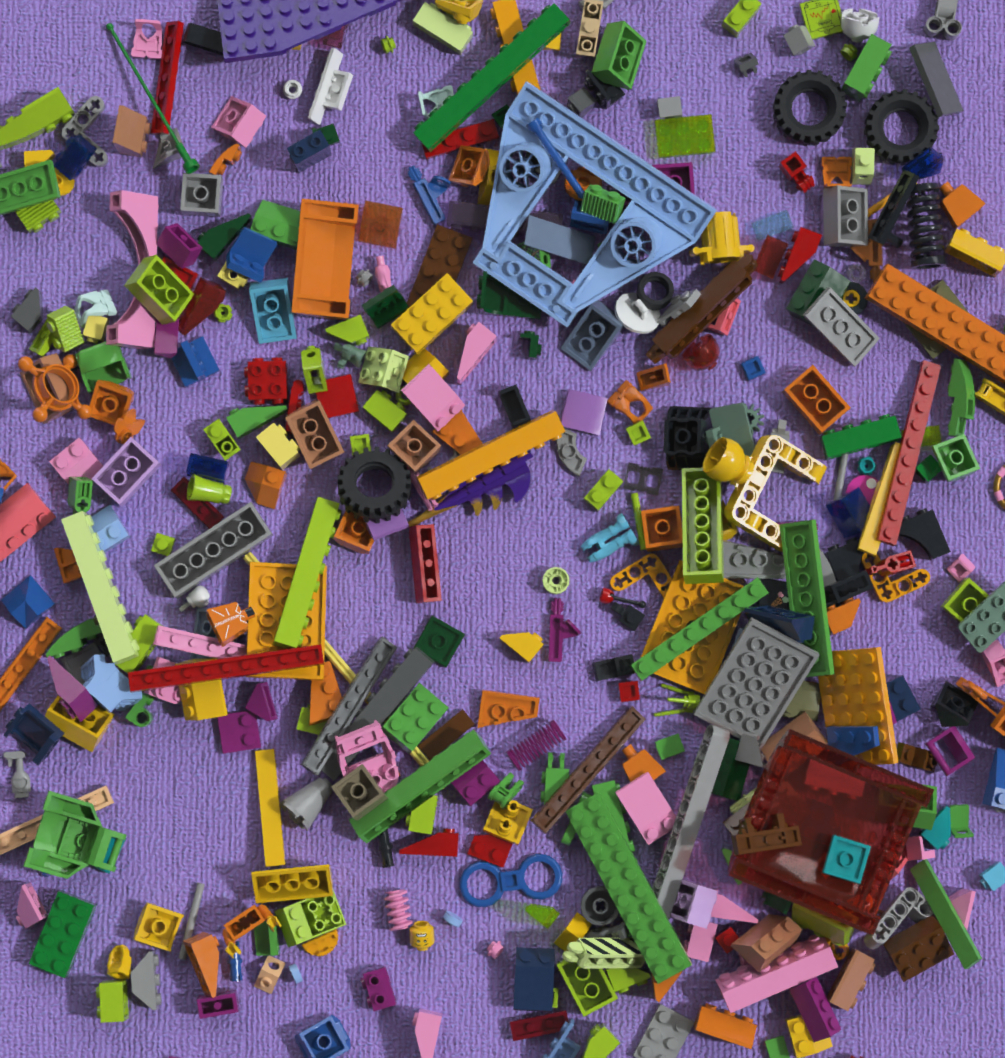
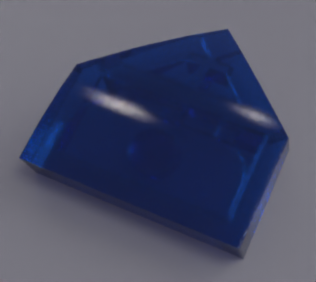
[902,147,944,180]

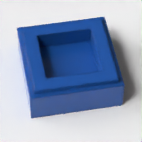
[740,356,766,381]

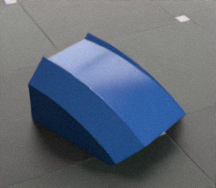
[295,1015,351,1058]

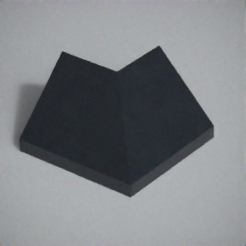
[931,681,978,727]

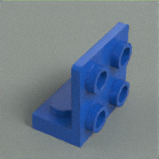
[226,227,277,283]

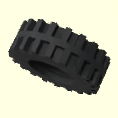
[773,70,847,146]
[864,89,939,165]
[338,447,411,523]

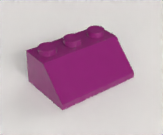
[789,976,842,1042]

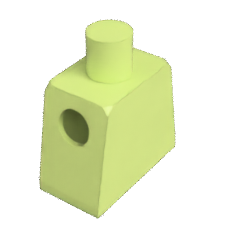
[852,148,875,185]

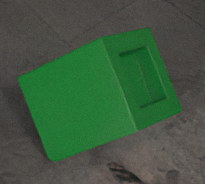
[915,455,942,483]

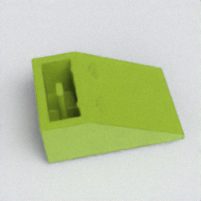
[275,890,347,947]

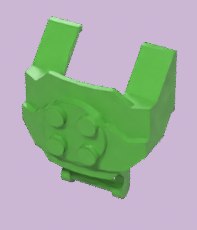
[23,790,127,879]

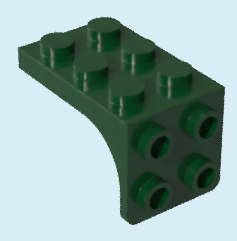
[476,271,542,320]

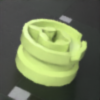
[543,567,570,595]

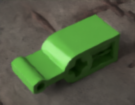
[67,476,93,514]

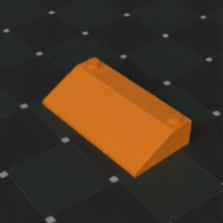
[291,199,359,321]

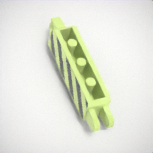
[562,937,645,969]

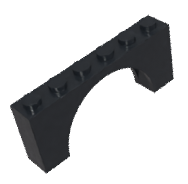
[825,508,951,582]

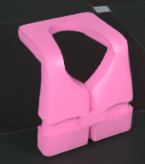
[131,19,162,60]

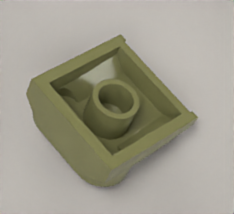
[782,681,821,721]

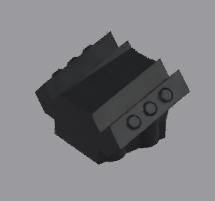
[663,406,713,470]

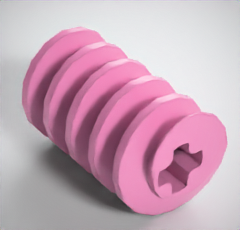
[384,889,413,931]

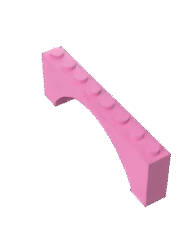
[106,190,159,349]

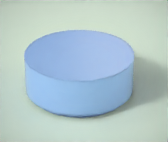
[443,911,463,927]
[288,964,303,984]

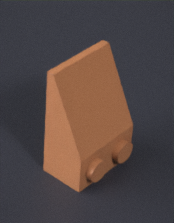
[112,105,151,158]

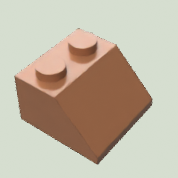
[387,420,441,472]

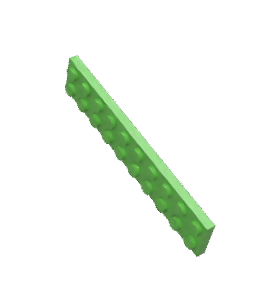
[565,792,693,984]

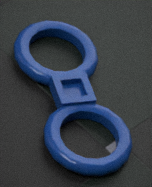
[459,854,563,907]

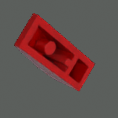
[399,828,459,857]

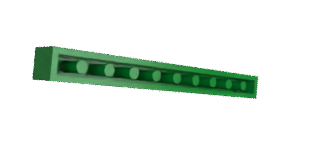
[413,3,571,152]

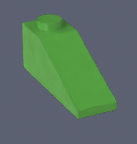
[226,405,288,439]

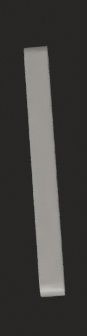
[652,725,730,920]

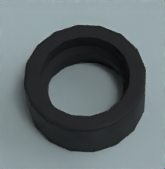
[636,272,674,310]

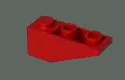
[778,227,822,284]

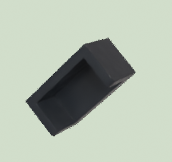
[499,384,531,429]

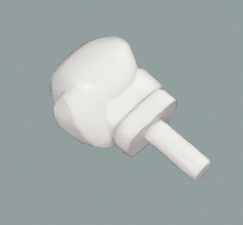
[179,585,210,612]

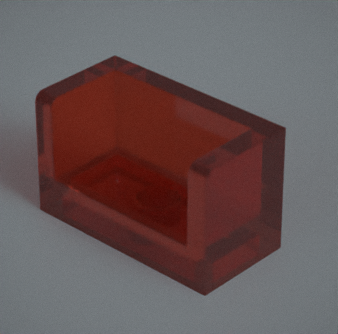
[755,234,789,279]

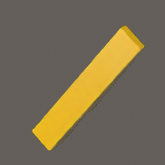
[857,442,900,557]
[255,749,286,867]

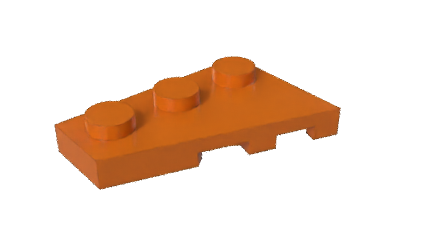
[432,410,483,455]
[309,661,342,726]
[477,689,540,728]

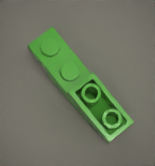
[948,358,975,437]
[46,617,102,659]

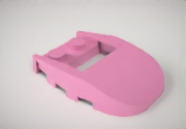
[335,720,399,793]

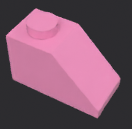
[982,639,1005,687]

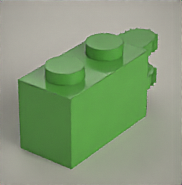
[540,752,569,804]

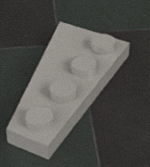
[723,540,786,579]

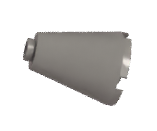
[279,778,333,831]

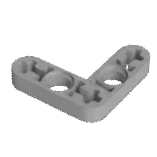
[62,96,108,167]

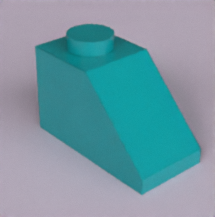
[918,806,951,850]

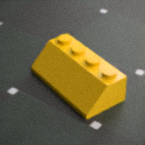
[251,864,333,903]

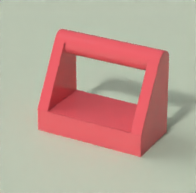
[706,298,741,336]

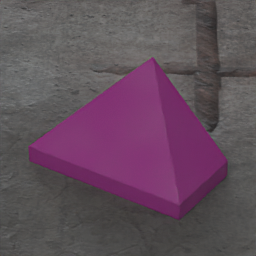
[245,682,278,721]

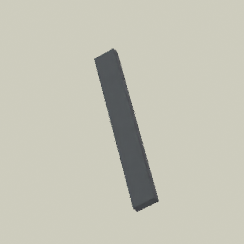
[300,636,397,775]

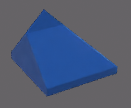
[1,575,55,629]

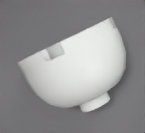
[841,9,880,42]

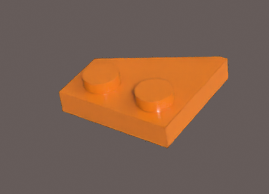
[54,548,82,584]

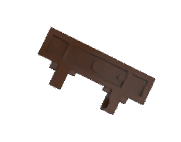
[731,813,802,855]

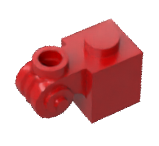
[778,151,815,193]

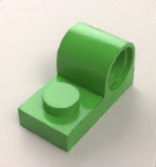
[125,693,156,727]

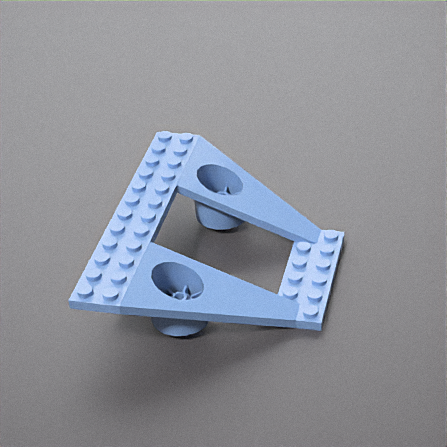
[473,81,717,327]

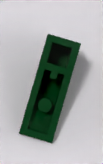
[197,213,253,261]

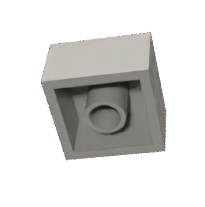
[180,173,223,217]

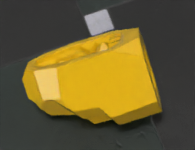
[107,944,131,980]

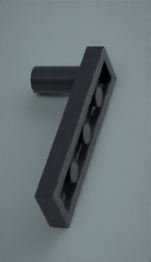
[868,170,919,248]

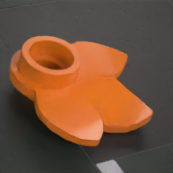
[113,409,145,444]

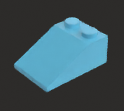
[249,278,297,344]

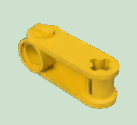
[975,378,1005,416]

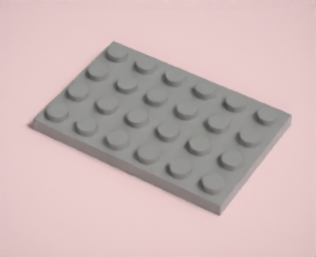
[694,617,819,749]

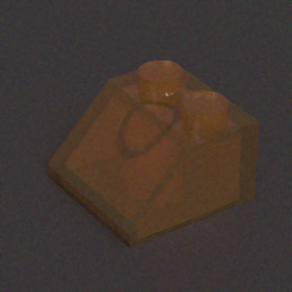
[359,200,403,249]

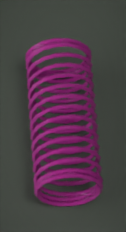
[506,720,567,771]

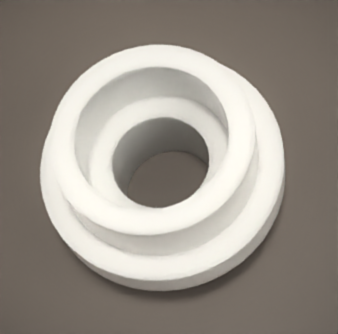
[283,80,302,99]

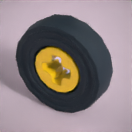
[842,282,868,315]

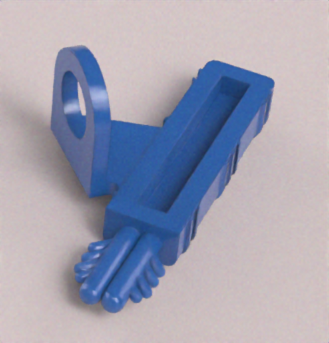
[408,165,451,225]

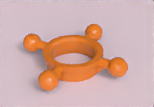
[18,354,92,422]

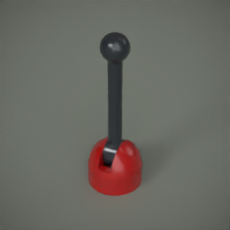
[599,588,646,608]

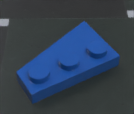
[826,726,880,765]

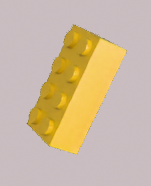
[391,273,473,355]

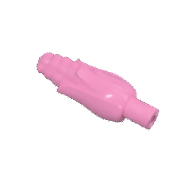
[375,256,391,292]

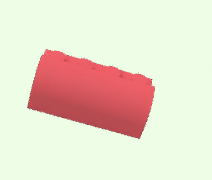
[0,483,56,562]

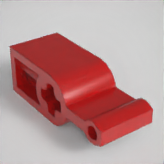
[865,550,916,577]

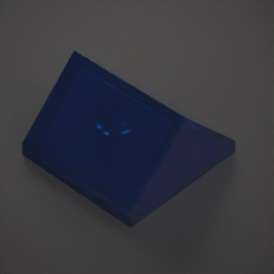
[825,487,870,539]

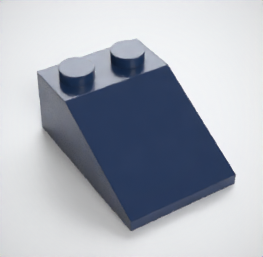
[513,947,555,1012]

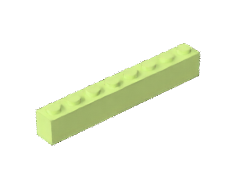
[61,511,140,665]

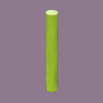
[630,493,646,550]

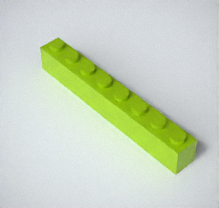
[273,497,342,649]

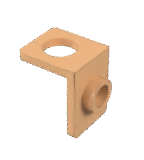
[254,956,285,994]

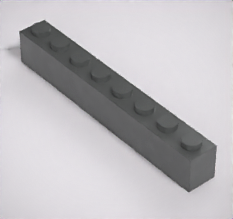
[322,647,435,781]

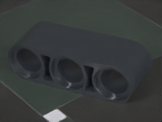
[182,23,224,56]

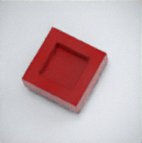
[618,681,640,702]

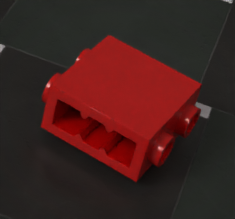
[244,357,288,405]

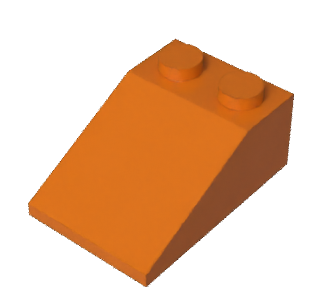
[183,932,219,998]

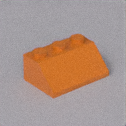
[693,1003,757,1049]

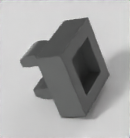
[734,53,758,77]

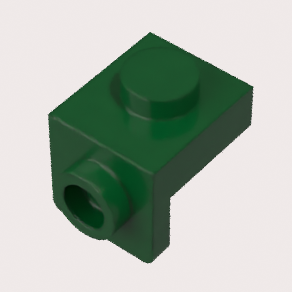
[519,331,542,360]

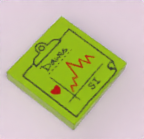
[799,0,843,40]

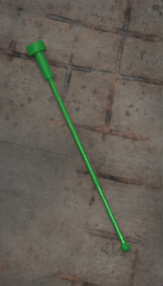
[106,23,200,174]

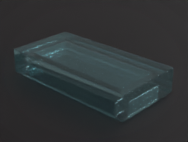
[751,210,794,241]

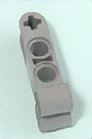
[924,0,962,41]

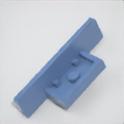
[542,1018,581,1058]

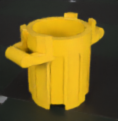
[689,211,754,265]

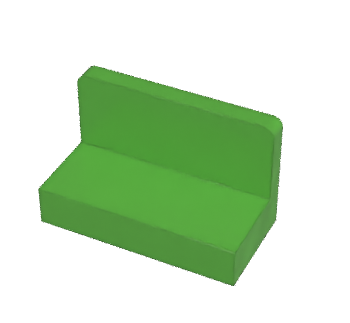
[254,915,280,956]

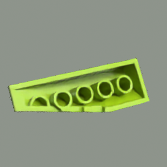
[0,87,75,150]

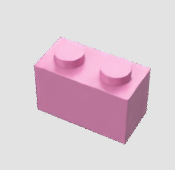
[683,922,718,962]

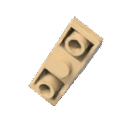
[576,0,604,58]

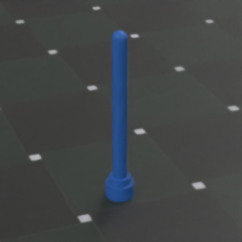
[526,118,584,199]

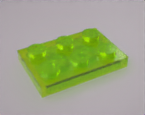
[654,114,715,159]

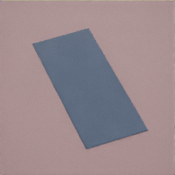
[524,215,595,265]

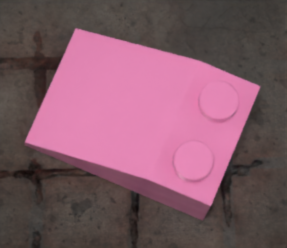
[457,322,497,385]
[401,364,465,431]
[615,772,676,845]
[412,1008,443,1058]

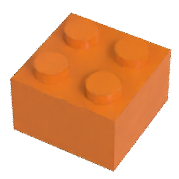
[641,505,683,552]

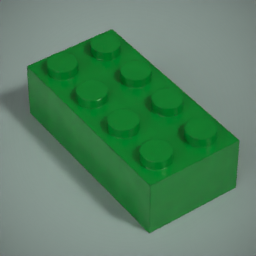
[29,890,97,978]

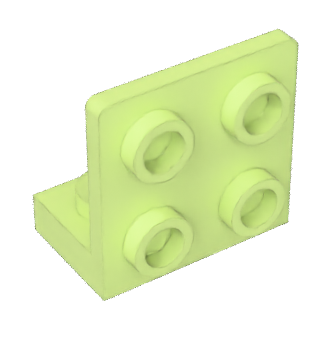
[358,346,409,393]

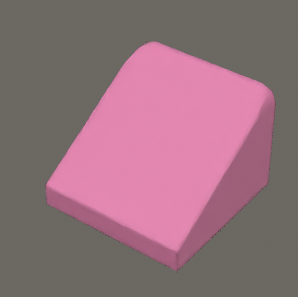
[946,554,975,583]

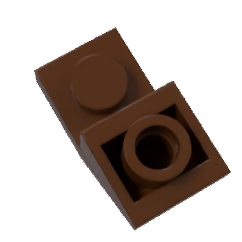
[897,742,937,772]

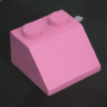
[211,96,266,148]
[49,437,103,485]

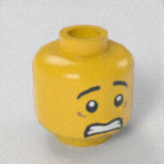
[409,920,435,951]

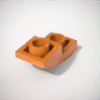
[209,143,242,175]

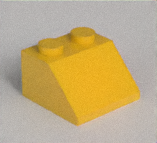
[402,349,449,384]
[785,1014,833,1058]

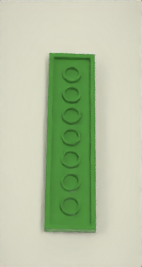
[780,520,834,677]

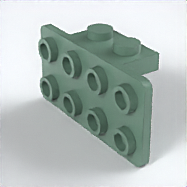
[705,402,755,483]
[957,581,1005,653]

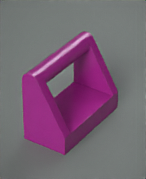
[925,726,975,776]

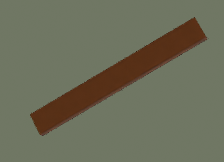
[530,706,646,834]

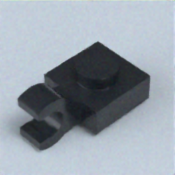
[610,602,645,631]

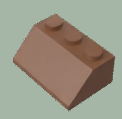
[20,353,81,424]
[285,399,344,469]
[761,712,828,779]
[731,914,803,972]
[827,947,875,1011]

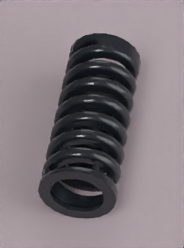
[906,183,946,269]

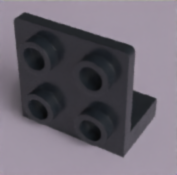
[584,69,625,109]

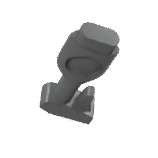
[585,921,630,940]

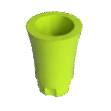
[187,474,232,504]

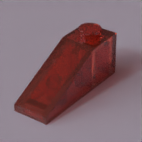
[178,277,226,335]

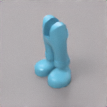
[580,513,640,563]

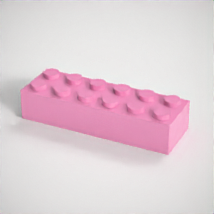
[715,935,838,1013]

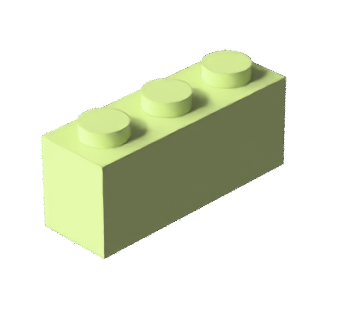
[413,2,473,55]

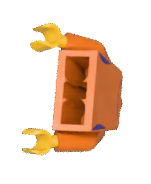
[222,904,282,959]

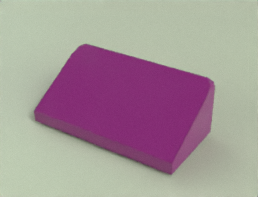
[154,319,179,358]

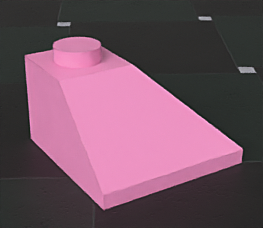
[16,883,48,929]
[934,888,976,930]

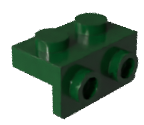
[362,285,409,329]

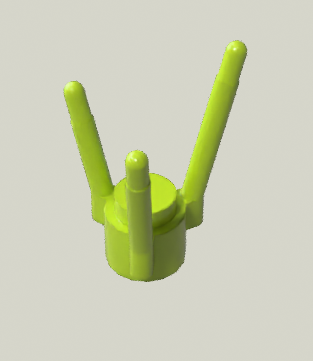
[654,683,700,717]

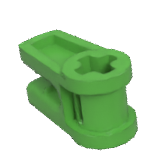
[488,772,524,810]

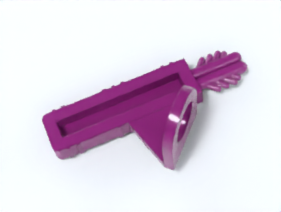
[548,598,581,662]

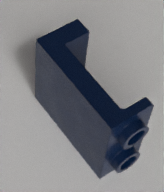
[287,130,332,173]
[3,703,64,765]

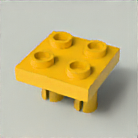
[482,800,533,846]

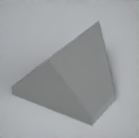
[153,128,184,169]
[735,731,769,769]

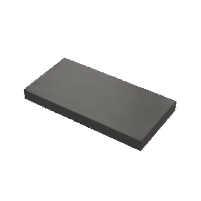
[909,42,964,117]

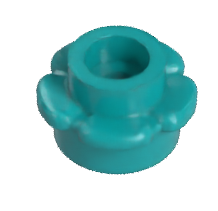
[857,457,876,475]

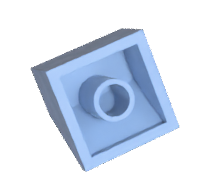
[91,505,131,553]

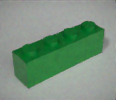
[820,414,902,461]

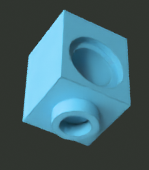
[979,861,1005,891]

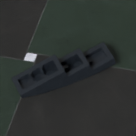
[824,570,874,608]

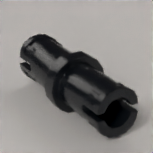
[377,829,395,868]

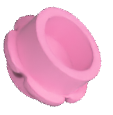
[487,941,504,959]

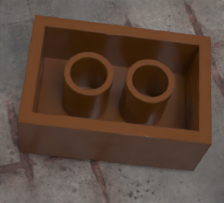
[883,914,954,982]

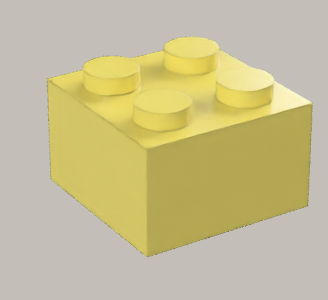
[256,423,300,470]

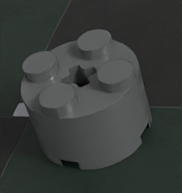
[580,886,619,926]

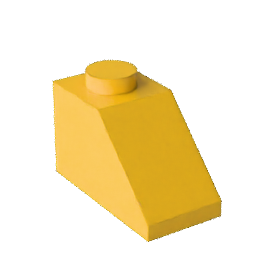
[499,632,544,662]

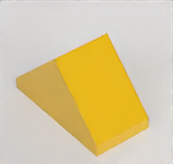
[24,150,56,167]
[554,912,592,951]

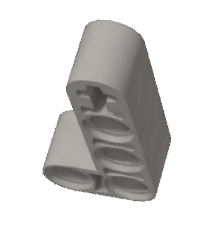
[864,887,933,949]

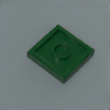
[413,616,465,668]

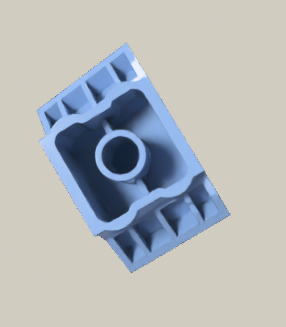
[80,654,142,713]

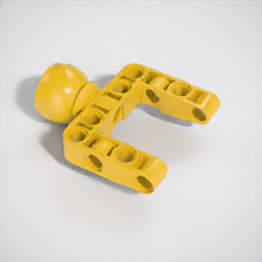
[702,435,827,552]

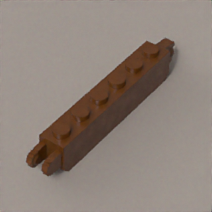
[646,254,758,364]

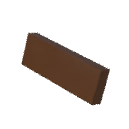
[418,709,475,760]

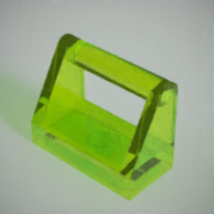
[525,903,560,929]

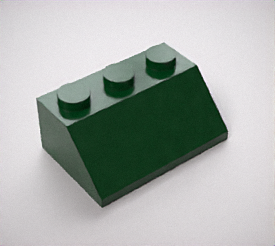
[786,259,851,326]
[711,738,750,801]

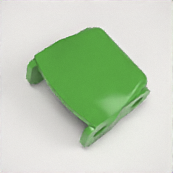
[75,341,132,394]

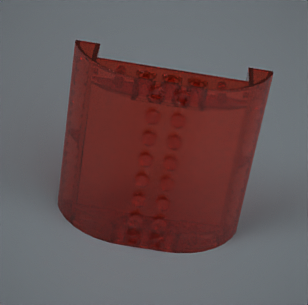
[728,729,934,936]

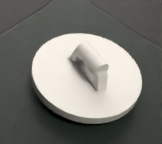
[615,293,660,334]

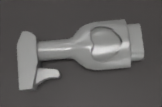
[3,751,31,798]

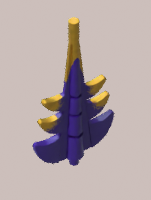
[408,439,533,527]

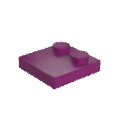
[217,711,262,754]

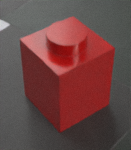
[715,926,739,954]

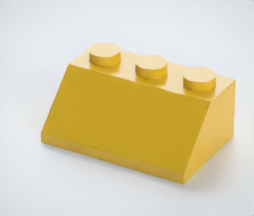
[944,228,1005,277]
[175,658,228,721]
[45,696,115,752]

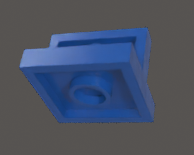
[569,199,609,235]
[171,336,220,387]

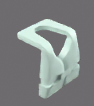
[418,85,454,119]
[74,290,117,328]

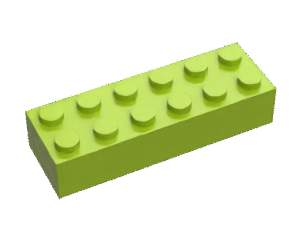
[682,468,724,584]

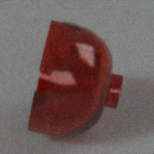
[682,334,720,371]

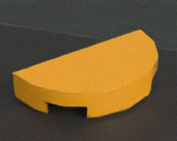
[301,929,338,956]

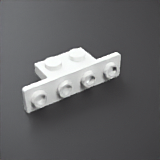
[308,48,353,125]

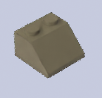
[331,764,388,821]

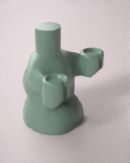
[333,342,366,369]

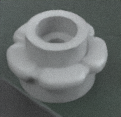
[356,269,373,287]

